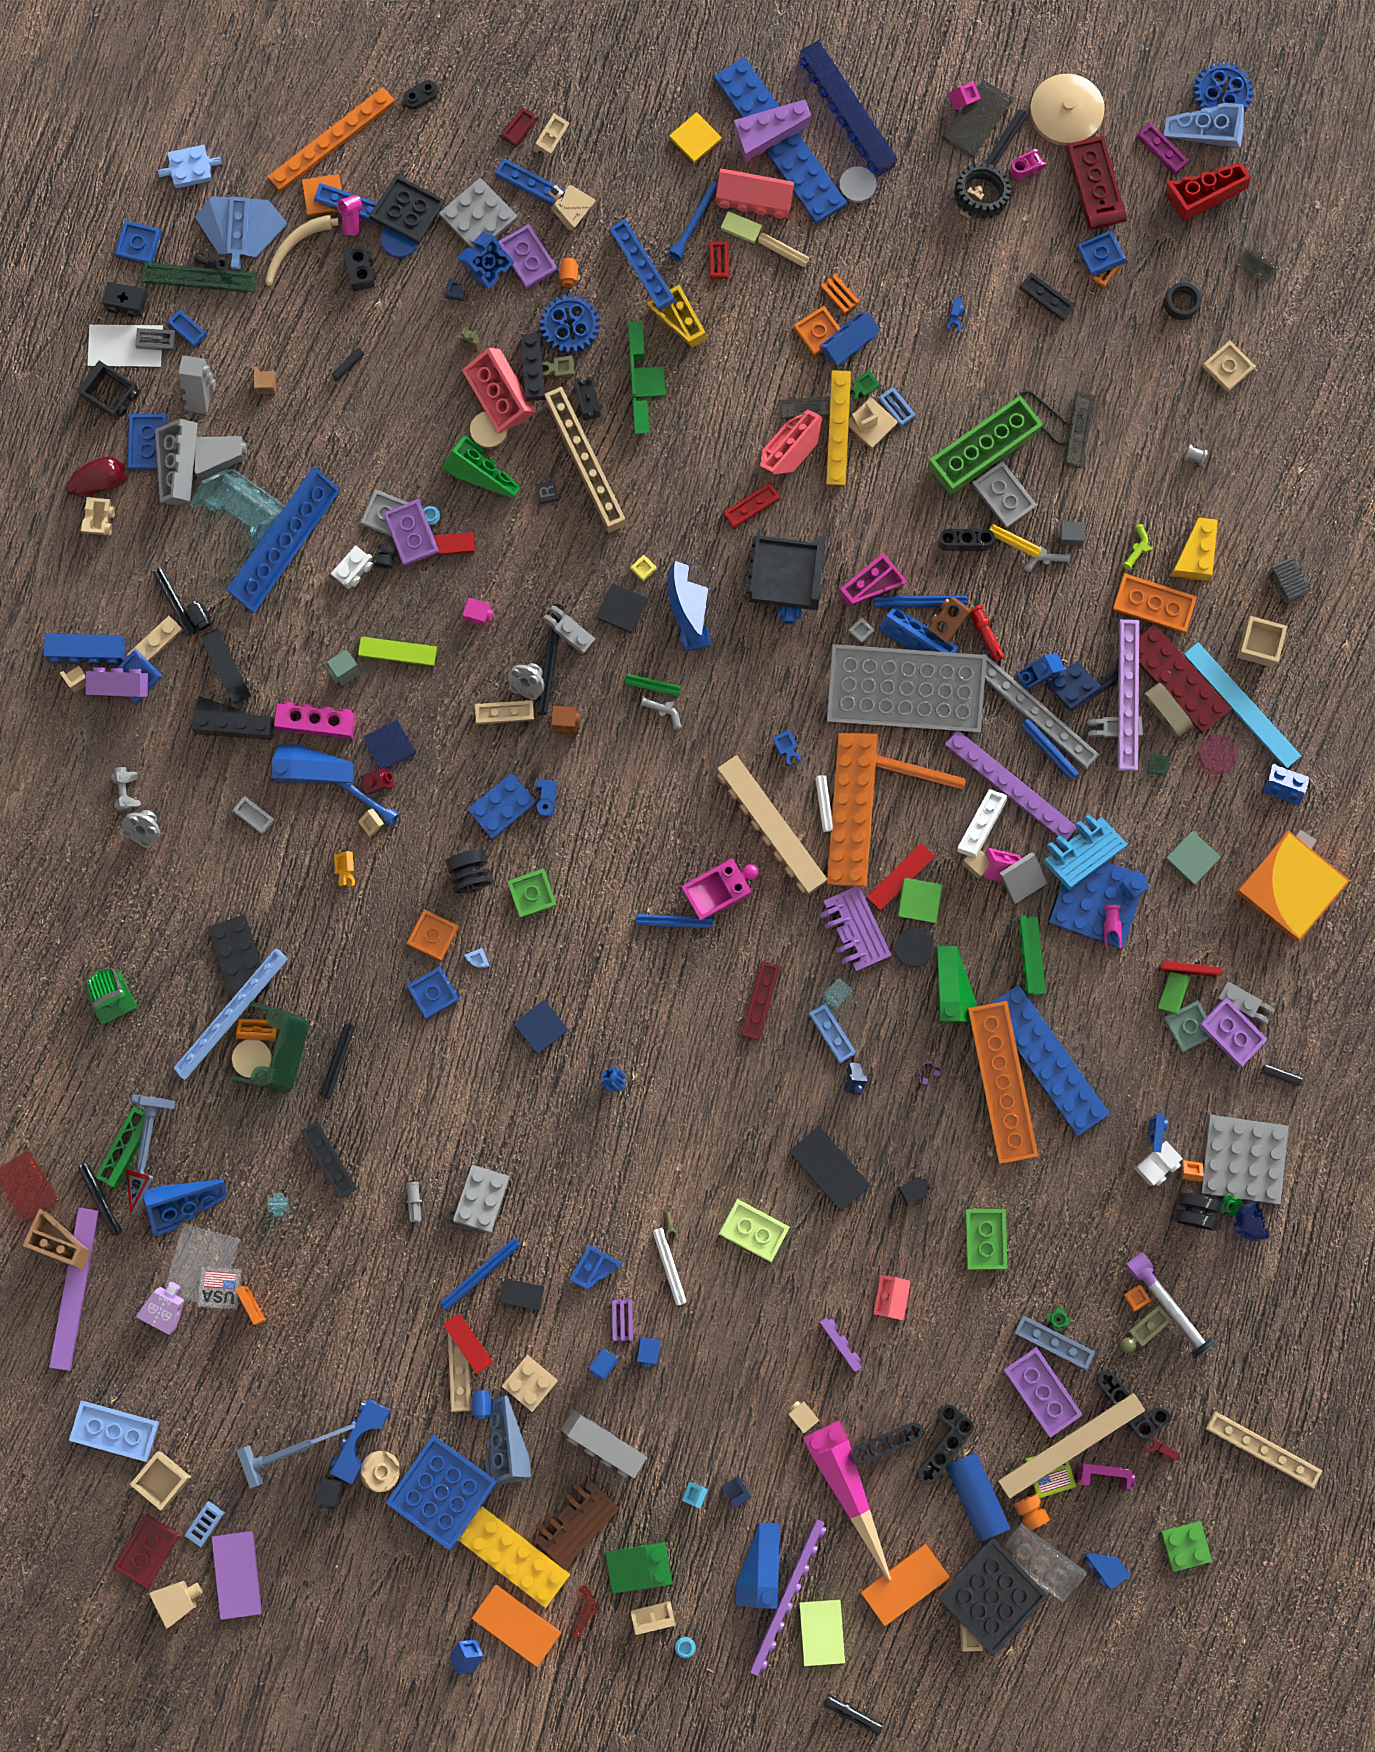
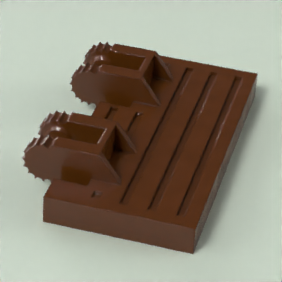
[535,1480,620,1569]

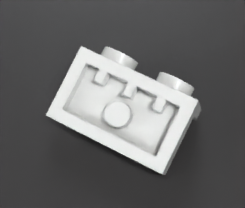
[331,545,374,589]

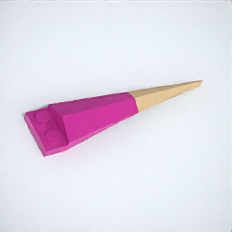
[803,1420,891,1580]

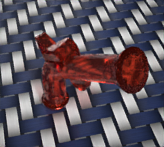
[571,1585,602,1639]

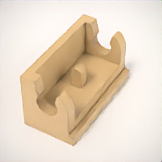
[533,113,570,157]
[631,1601,675,1635]

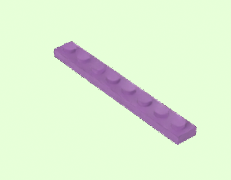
[945,731,1077,841]
[750,1518,826,1676]

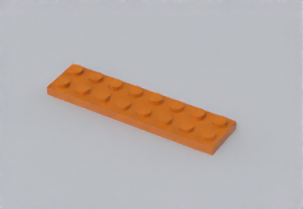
[827,733,878,887]
[968,1001,1038,1164]

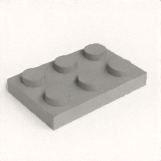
[972,461,1037,529]
[453,1165,510,1234]

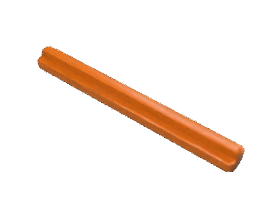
[876,755,966,789]

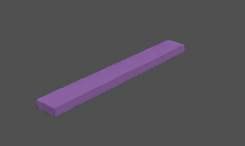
[49,1208,100,1371]

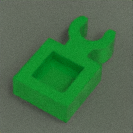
[850,370,880,402]

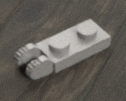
[543,606,595,654]
[1087,716,1143,738]
[1218,981,1275,1024]

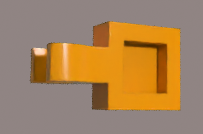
[334,851,355,887]

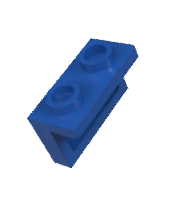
[1263,764,1309,805]

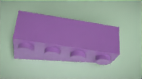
[734,99,811,163]

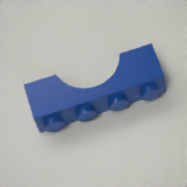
[330,1399,391,1484]

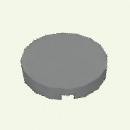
[839,166,876,203]

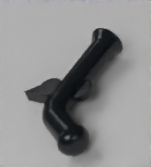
[194,253,227,271]

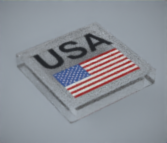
[197,1266,242,1310]

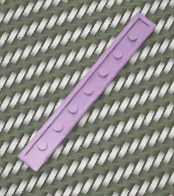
[1118,620,1139,772]

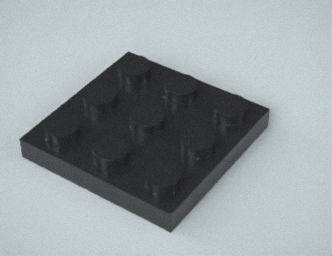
[369,174,445,245]

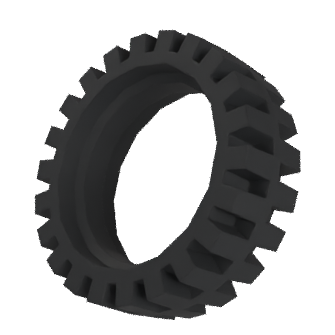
[954,163,1011,219]

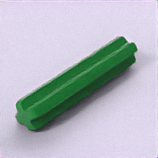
[624,674,681,697]

